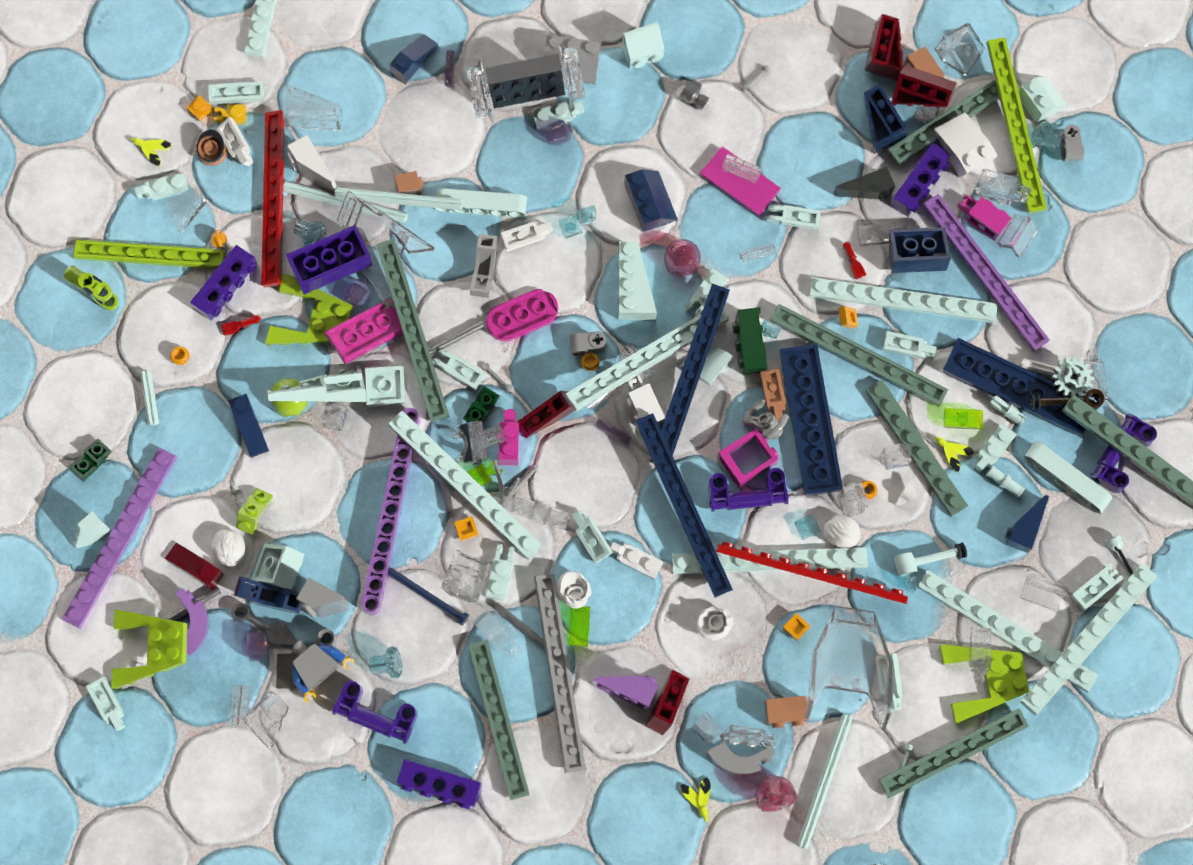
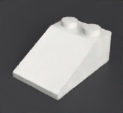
[934,113,998,178]
[287,135,337,193]

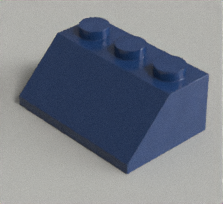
[624,169,678,232]
[889,227,951,273]

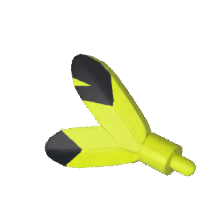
[131,137,171,166]
[935,436,974,472]
[680,777,711,822]

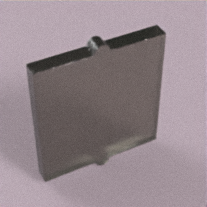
[276,651,299,691]

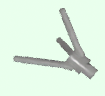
[493,459,537,508]

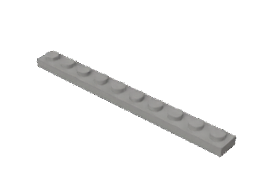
[534,574,586,773]

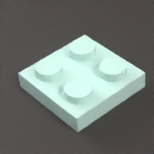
[365,366,406,407]

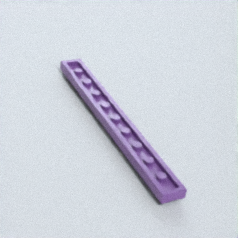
[922,194,1050,352]
[61,448,177,629]

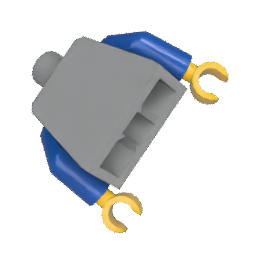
[292,640,354,702]

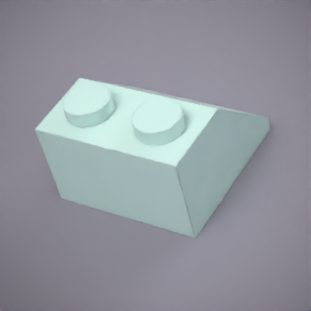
[622,22,664,69]
[1019,77,1067,124]
[251,544,304,590]

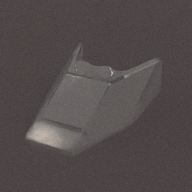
[337,191,435,308]
[805,606,893,731]

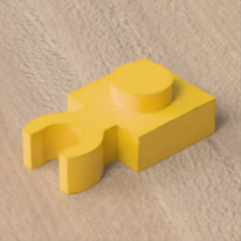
[214,104,247,124]

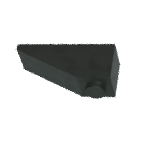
[834,167,896,199]

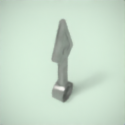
[231,603,298,647]

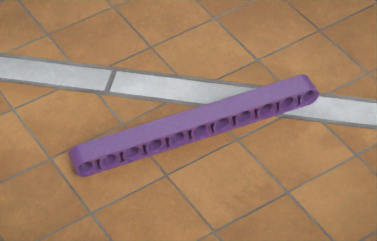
[362,408,420,616]

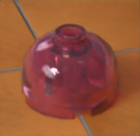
[664,239,701,277]
[756,774,798,812]

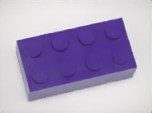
[286,225,373,295]

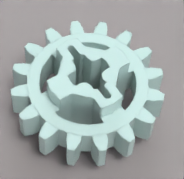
[1051,357,1095,397]

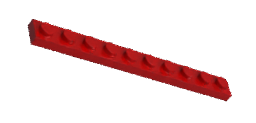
[261,110,285,287]
[715,541,908,604]

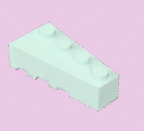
[618,242,657,320]

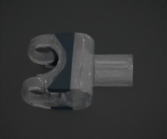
[451,421,505,466]

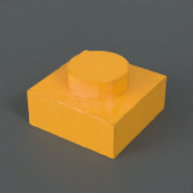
[186,95,213,121]
[839,306,858,329]
[454,516,479,542]
[783,613,811,641]

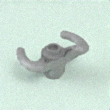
[742,399,789,440]

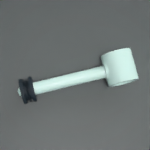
[893,542,967,577]

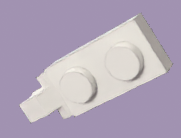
[216,117,254,167]
[500,221,553,252]
[610,542,663,580]

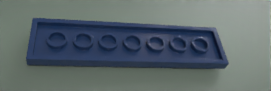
[942,338,1097,437]
[779,344,843,496]

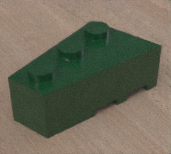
[732,307,767,375]

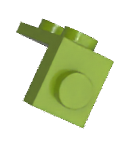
[236,488,273,535]

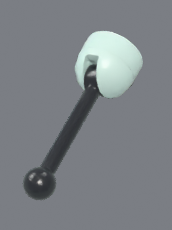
[1106,535,1134,576]

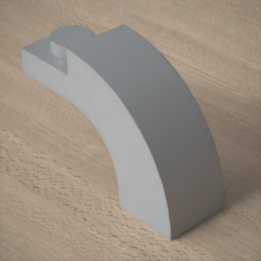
[470,234,498,298]
[706,742,776,775]

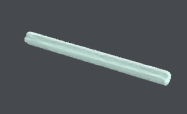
[283,181,408,223]
[334,187,463,210]
[797,714,852,849]

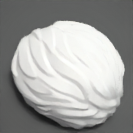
[824,515,860,548]
[211,529,245,566]
[557,571,591,609]
[696,606,733,641]

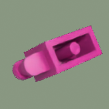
[957,195,1011,241]
[499,409,519,466]

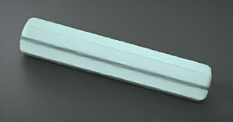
[140,371,159,426]

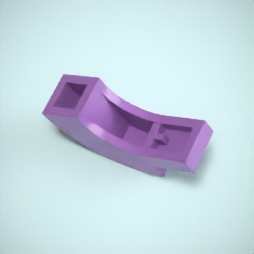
[176,588,209,656]

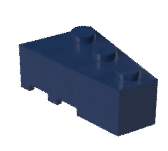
[864,84,908,154]

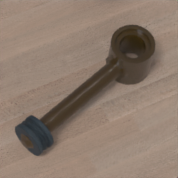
[1029,389,1105,411]

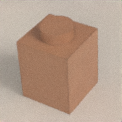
[395,171,424,195]

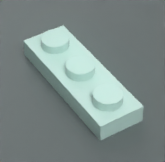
[208,81,265,104]

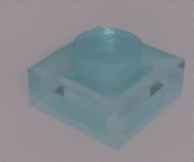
[576,205,596,224]
[559,214,582,239]
[761,320,781,339]
[794,514,821,540]

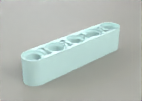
[435,188,527,218]
[1024,441,1112,514]

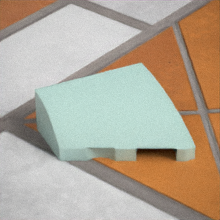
[680,348,733,386]
[73,511,112,549]

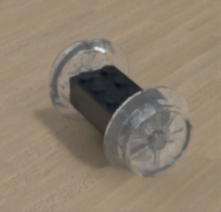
[466,42,585,123]

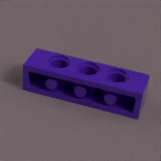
[890,143,951,217]
[190,245,257,321]
[397,759,482,810]

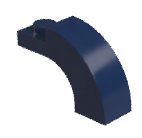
[233,576,301,614]

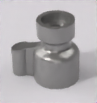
[679,79,709,110]

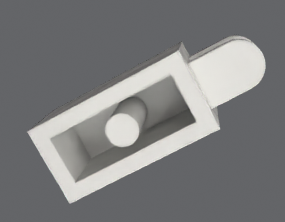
[626,375,665,423]

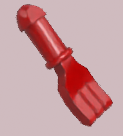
[843,241,866,280]
[221,315,261,336]

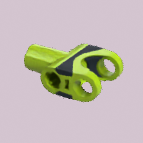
[63,265,119,311]

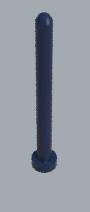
[388,568,470,626]

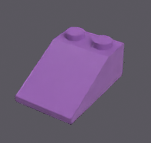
[593,675,659,711]

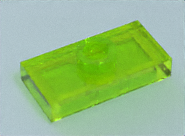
[944,408,983,430]
[568,606,590,647]

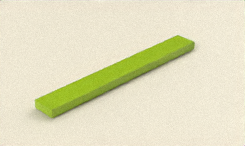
[73,240,226,269]

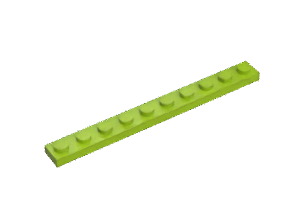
[986,37,1047,214]

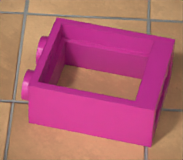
[717,428,779,488]

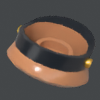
[195,129,228,166]

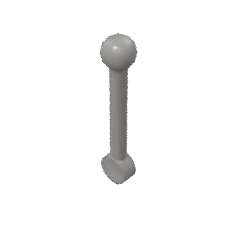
[741,65,769,92]
[482,363,512,392]

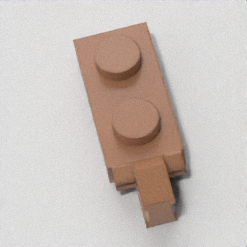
[759,368,786,421]

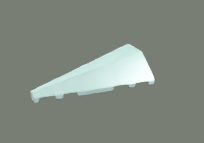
[267,365,366,402]

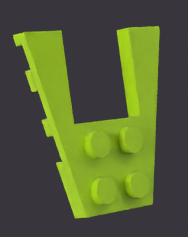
[265,273,353,346]
[111,609,187,689]
[939,644,1030,724]

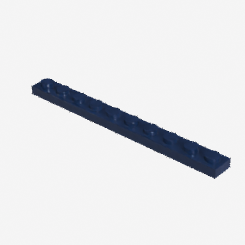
[650,283,730,464]
[635,413,733,598]

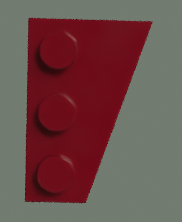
[864,13,903,81]
[891,65,957,107]

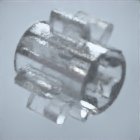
[914,105,938,125]

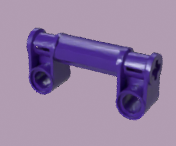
[1089,414,1157,493]
[708,468,789,512]
[332,681,418,745]

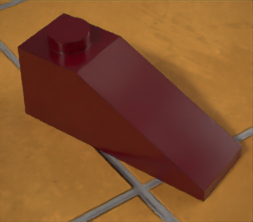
[517,391,575,438]
[165,542,225,590]
[645,669,690,736]

